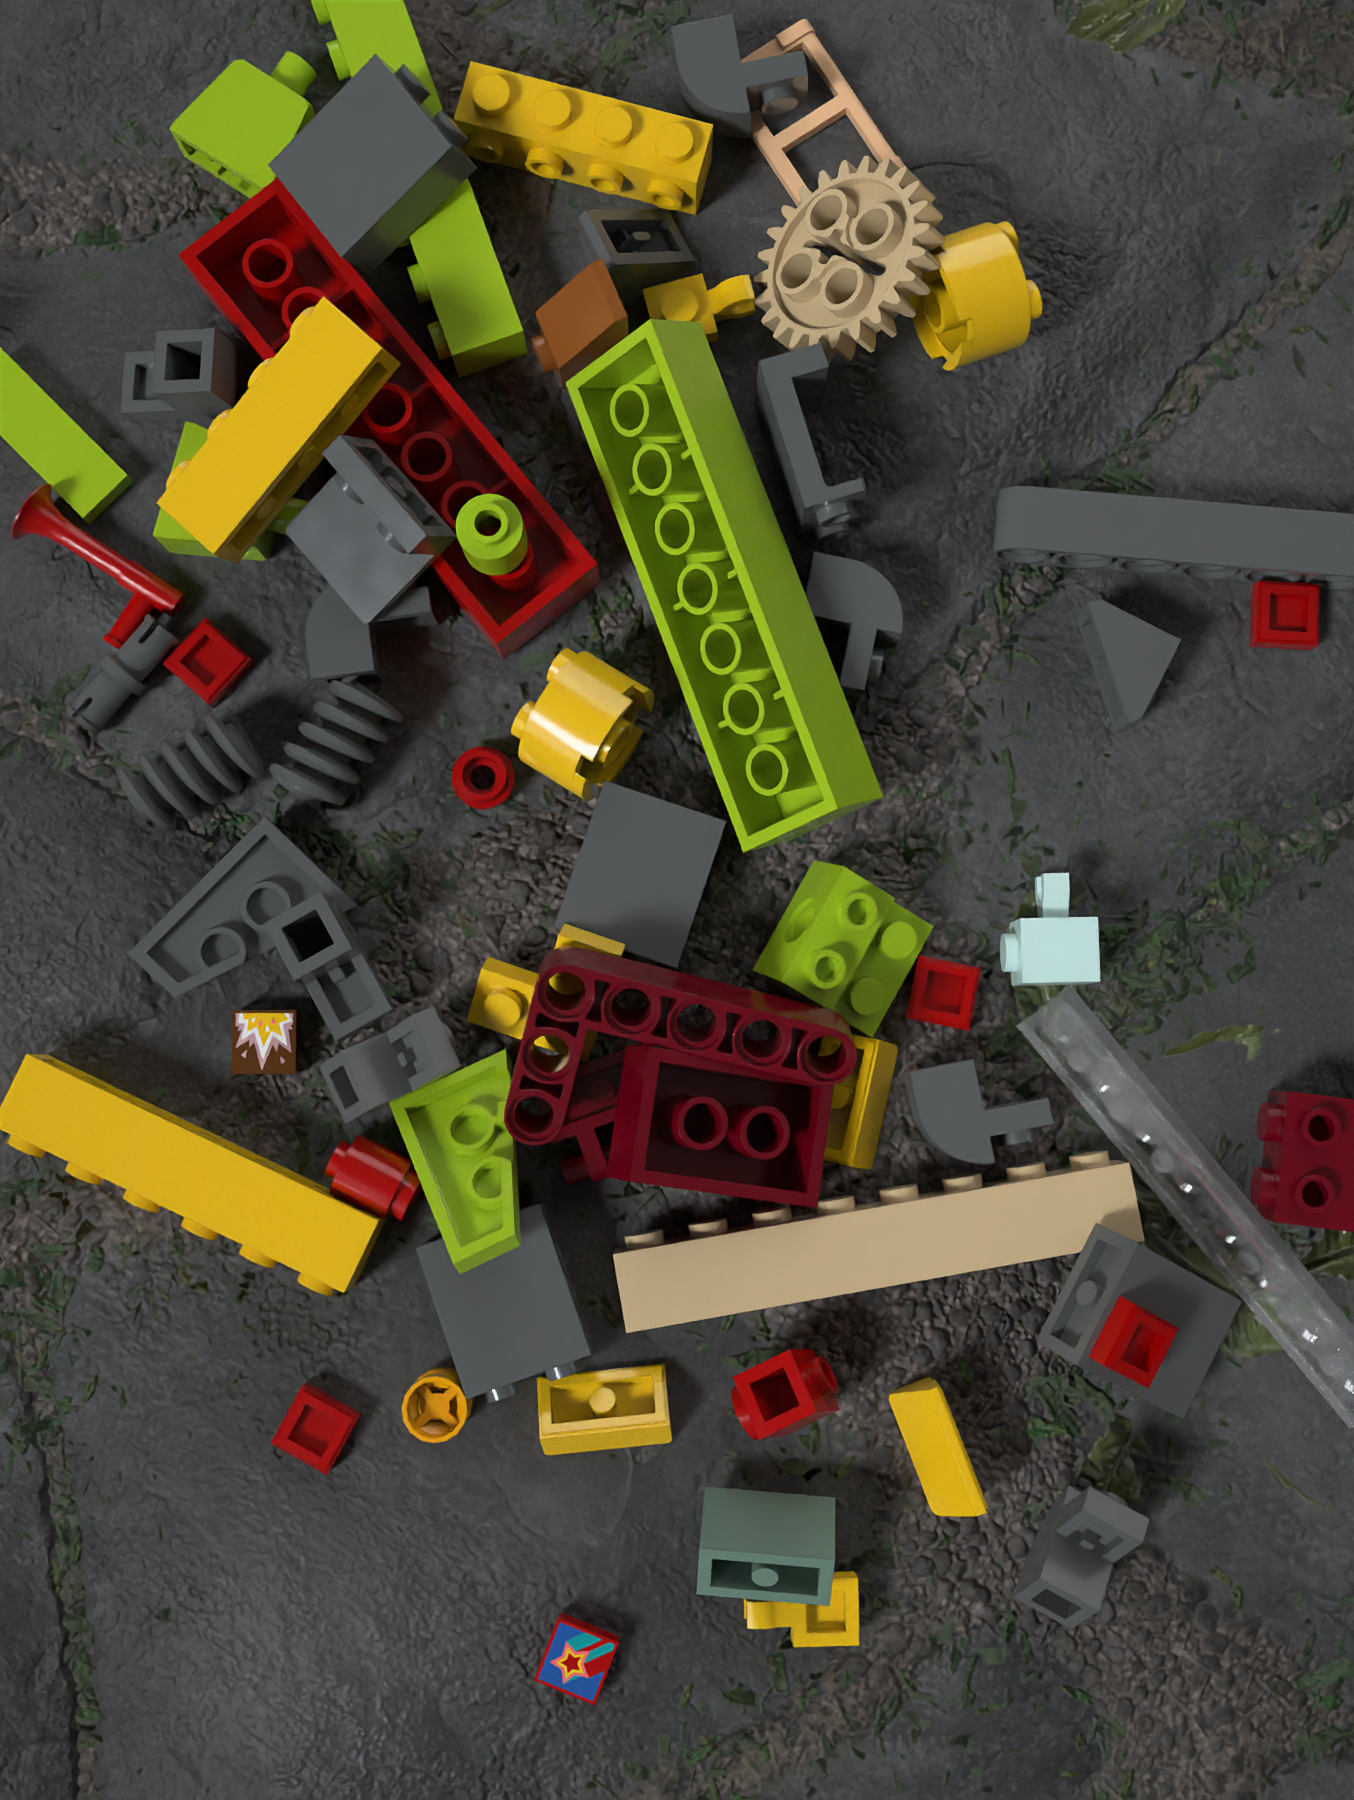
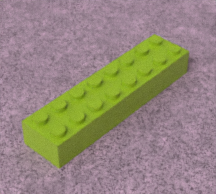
[566,319,884,853]

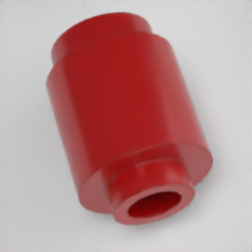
[324,1134,422,1221]

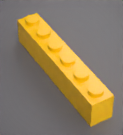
[0,1054,387,1296]

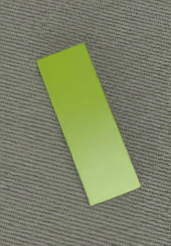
[0,348,134,524]

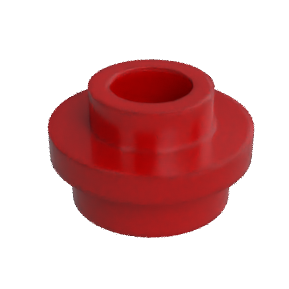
[451,746,515,810]

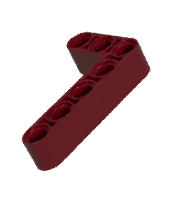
[504,946,857,1145]

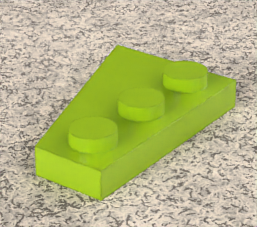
[389,1049,521,1274]

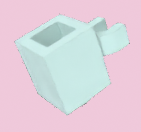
[1000,873,1100,986]

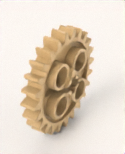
[754,156,945,364]

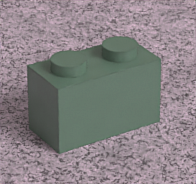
[696,1486,835,1606]

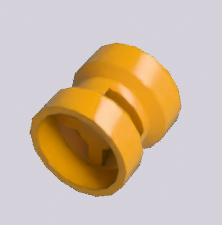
[401,1366,474,1443]

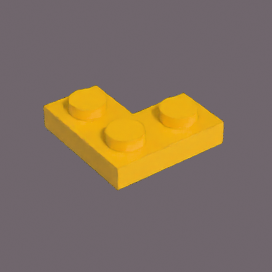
[467,923,626,1062]

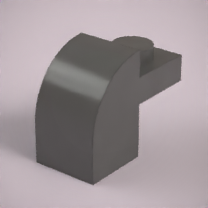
[671,14,808,138]
[120,328,240,427]
[805,552,903,702]
[305,582,439,691]
[263,892,396,1042]
[319,1006,461,1124]
[903,1059,1054,1164]
[1013,1486,1150,1629]

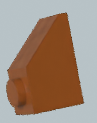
[531,258,629,390]

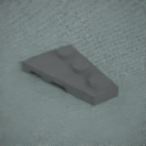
[128,816,358,998]

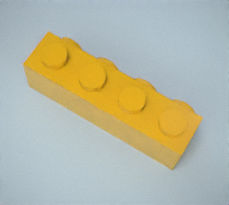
[453,61,713,215]
[156,296,401,563]

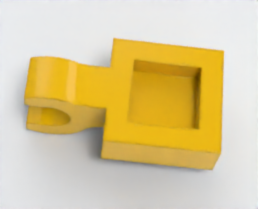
[643,273,756,343]
[743,1571,859,1647]

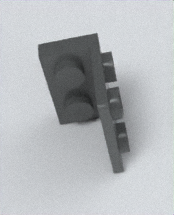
[286,435,457,623]

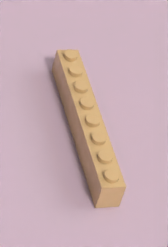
[613,1150,1145,1333]

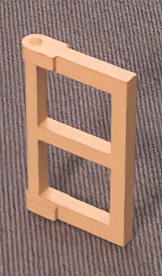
[741,19,906,207]

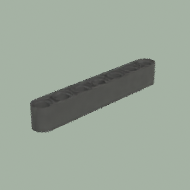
[993,486,1354,592]

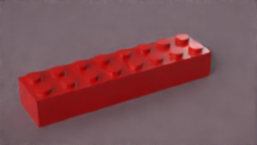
[178,177,601,660]

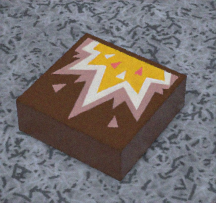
[232,1010,301,1074]

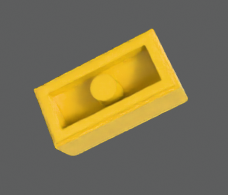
[818,1034,898,1170]
[537,1364,672,1455]
[889,1377,988,1517]

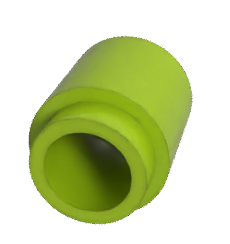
[456,494,528,575]

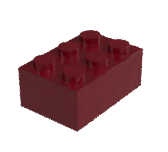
[606,1046,834,1208]

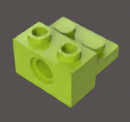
[752,860,934,1038]

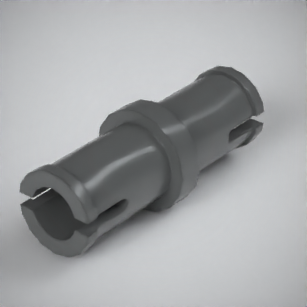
[65,614,180,735]

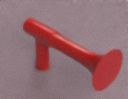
[11,483,186,649]

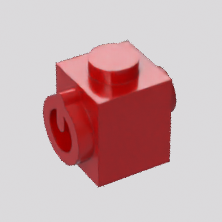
[731,1349,840,1440]

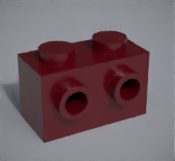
[1250,1091,1354,1232]

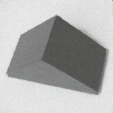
[578,209,695,301]
[1076,599,1181,734]

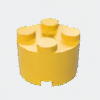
[909,221,1042,371]
[511,648,655,801]

